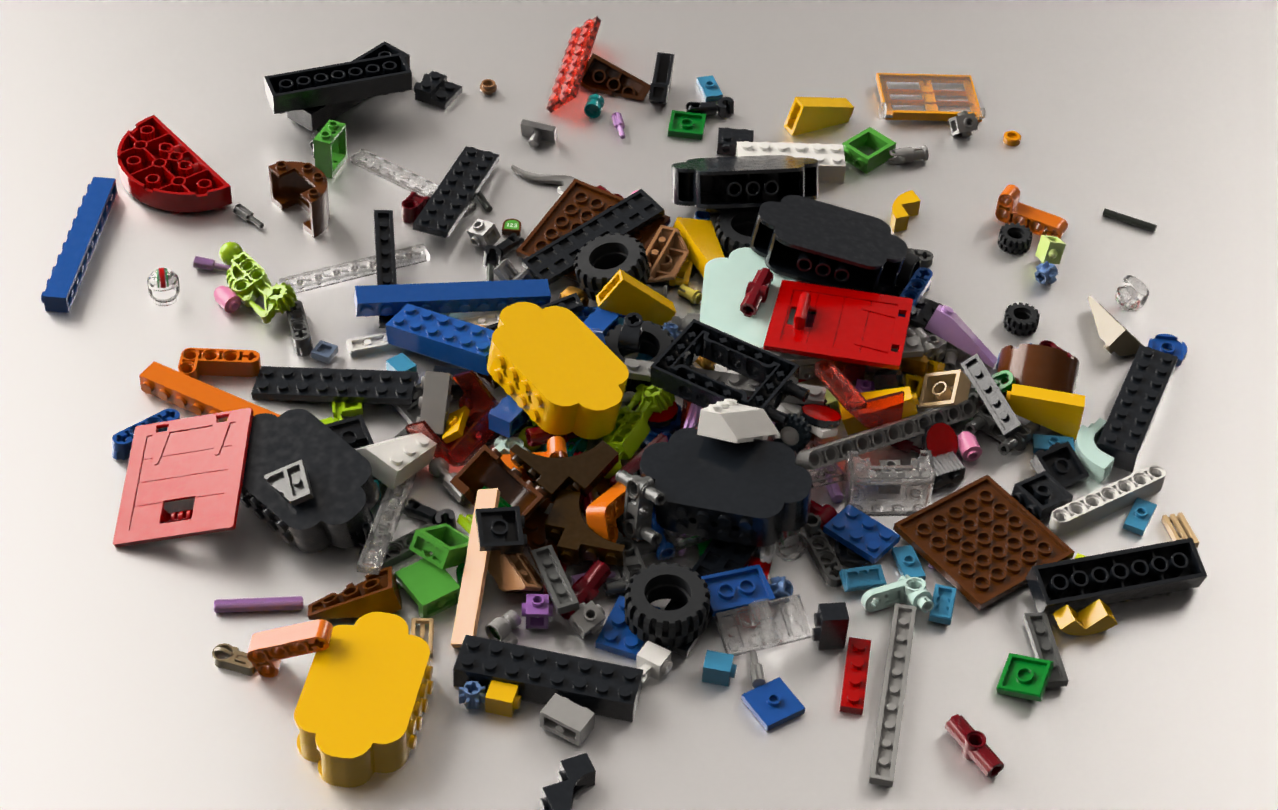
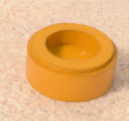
[1003,131,1021,146]

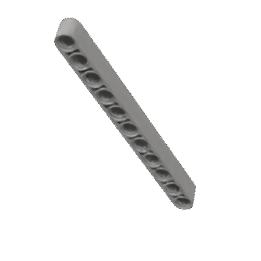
[796,400,976,470]

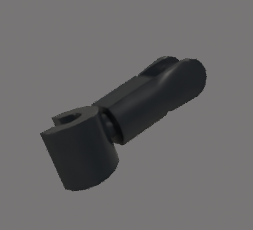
[686,97,734,118]
[482,233,524,267]
[401,498,457,530]

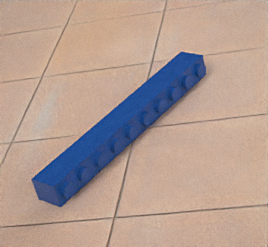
[41,177,118,313]
[354,279,551,317]
[488,307,619,438]

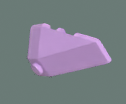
[925,304,998,368]

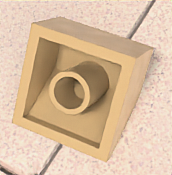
[918,369,972,409]

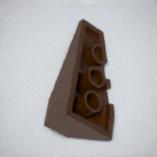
[576,53,650,101]
[308,566,402,620]

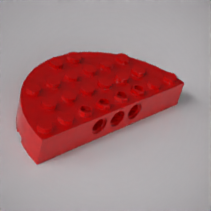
[117,115,232,213]

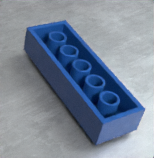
[385,303,494,376]

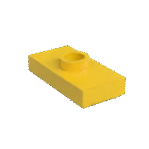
[442,406,470,444]

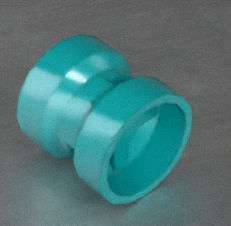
[584,94,604,118]

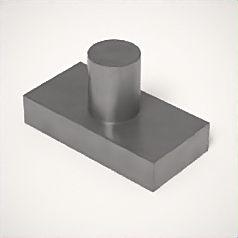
[520,119,557,147]

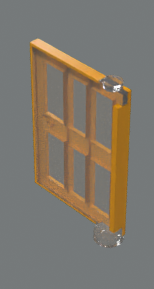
[876,73,985,122]

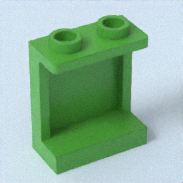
[395,554,461,618]

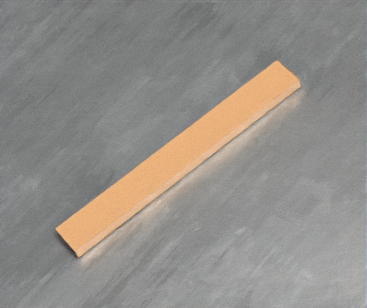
[451,488,500,648]

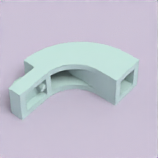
[1074,418,1115,483]

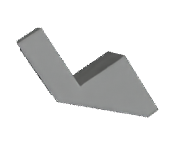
[493,258,535,281]

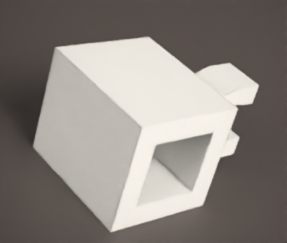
[636,641,673,686]

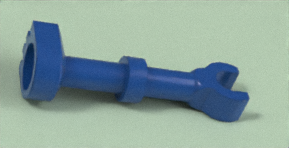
[651,508,676,560]

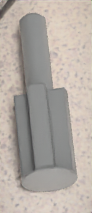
[750,650,766,688]

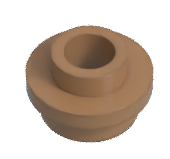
[480,79,497,95]

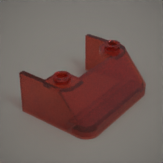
[814,359,905,428]
[405,370,499,467]

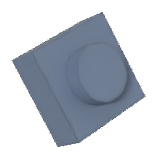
[311,340,338,364]

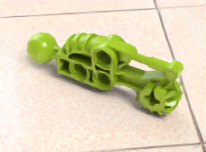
[219,242,297,324]
[603,384,675,479]

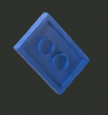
[823,504,900,564]
[701,564,776,617]
[595,595,661,660]

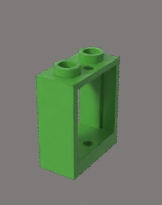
[313,120,348,179]
[842,127,896,174]
[409,523,469,570]

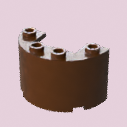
[268,161,330,238]
[997,344,1080,399]
[450,445,547,521]

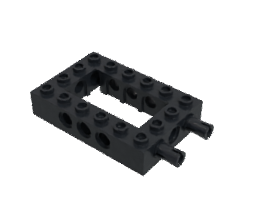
[650,319,810,427]

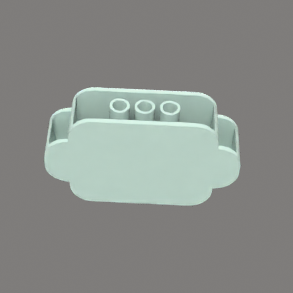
[700,247,797,348]

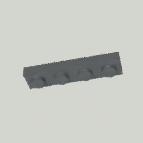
[531,545,580,615]
[1023,612,1069,688]

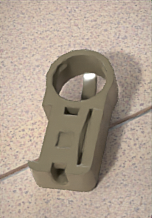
[212,643,255,676]

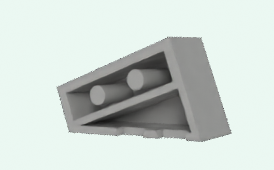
[416,371,455,437]

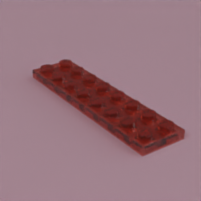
[547,16,601,113]

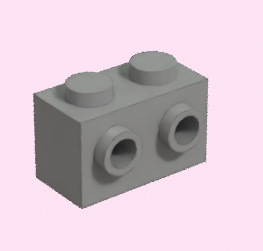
[540,693,595,747]

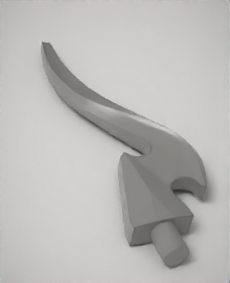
[511,165,576,195]

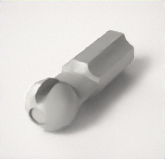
[429,457,471,506]

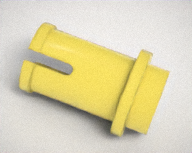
[677,284,702,304]

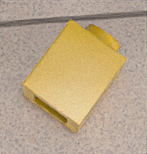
[485,680,521,718]

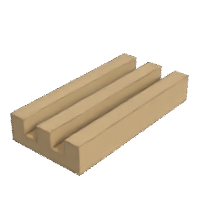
[1161,512,1199,548]
[411,618,434,658]

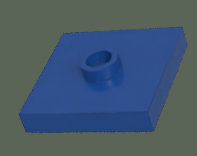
[741,677,805,731]

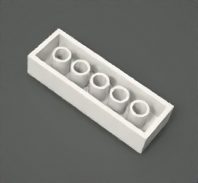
[736,141,846,183]

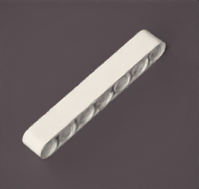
[1048,465,1166,537]

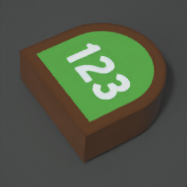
[502,219,521,236]

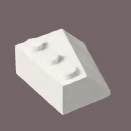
[697,399,780,443]
[355,432,437,490]

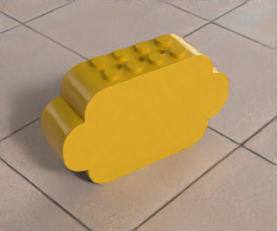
[487,302,629,439]
[294,612,434,788]

